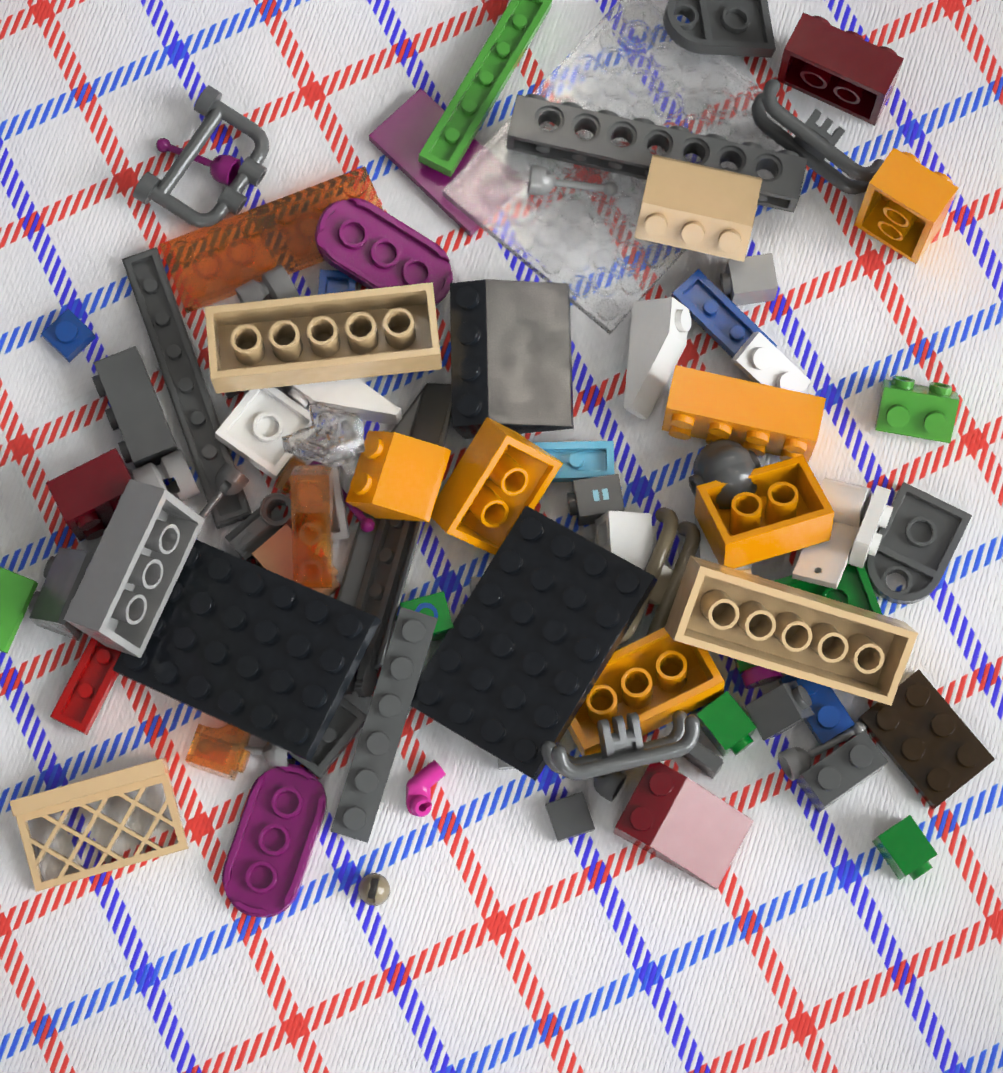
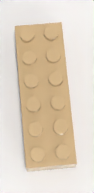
[205,282,442,394]
[664,555,918,706]

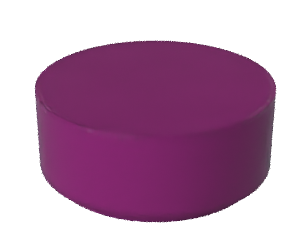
[741,666,782,689]

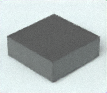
[683,741,724,779]
[545,792,595,842]

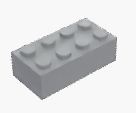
[63,479,205,658]

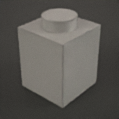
[720,253,778,306]

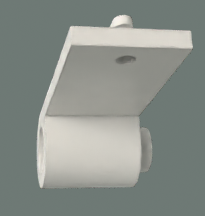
[792,478,871,589]

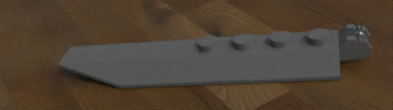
[337,383,452,698]

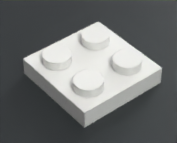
[215,387,321,481]

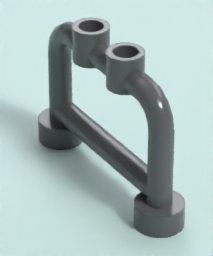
[133,85,269,228]

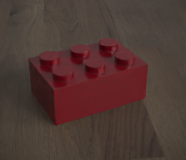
[777,12,904,126]

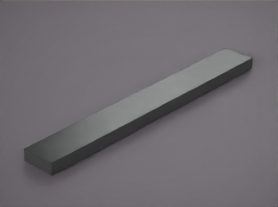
[122,247,252,529]

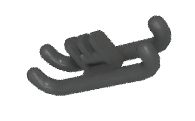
[751,79,884,195]
[541,710,700,780]

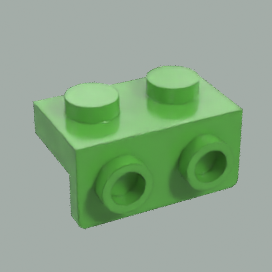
[875,376,960,443]

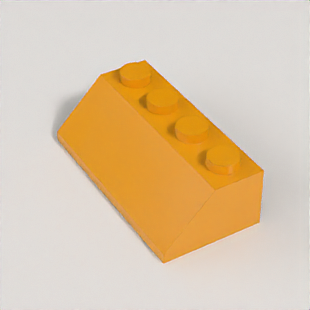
[568,627,725,756]

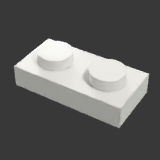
[731,332,811,393]
[848,485,893,568]

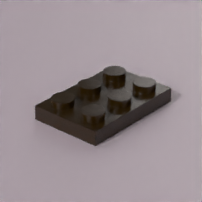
[858,669,995,810]

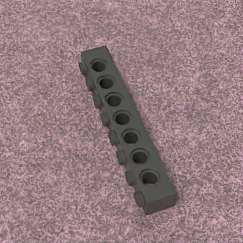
[506,94,808,213]

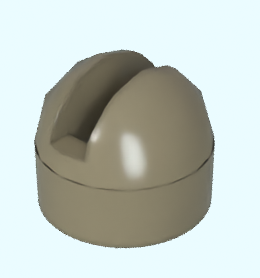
[358,873,390,906]

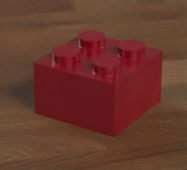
[46,448,134,541]

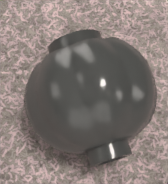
[689,439,761,509]

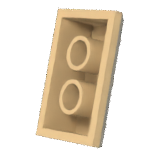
[634,154,762,262]

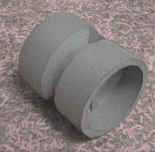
[235,264,300,303]
[132,449,201,502]

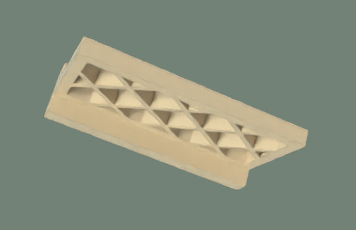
[9,758,189,892]

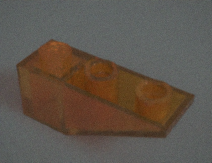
[290,465,334,588]

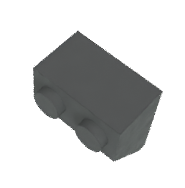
[28,547,94,641]

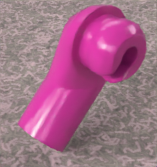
[406,760,446,817]

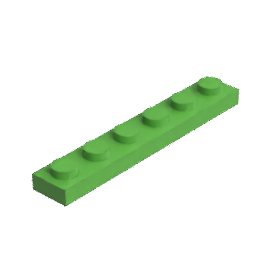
[418,0,552,178]

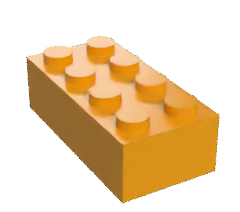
[662,365,826,462]

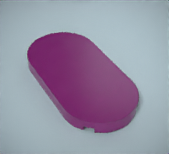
[315,198,453,306]
[222,764,327,918]

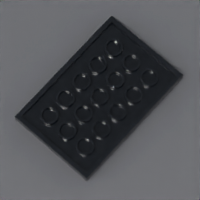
[411,506,658,781]
[113,540,381,762]

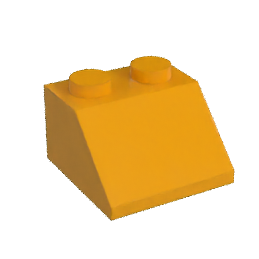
[345,431,451,522]

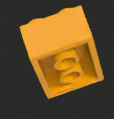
[854,148,958,264]
[694,455,834,569]

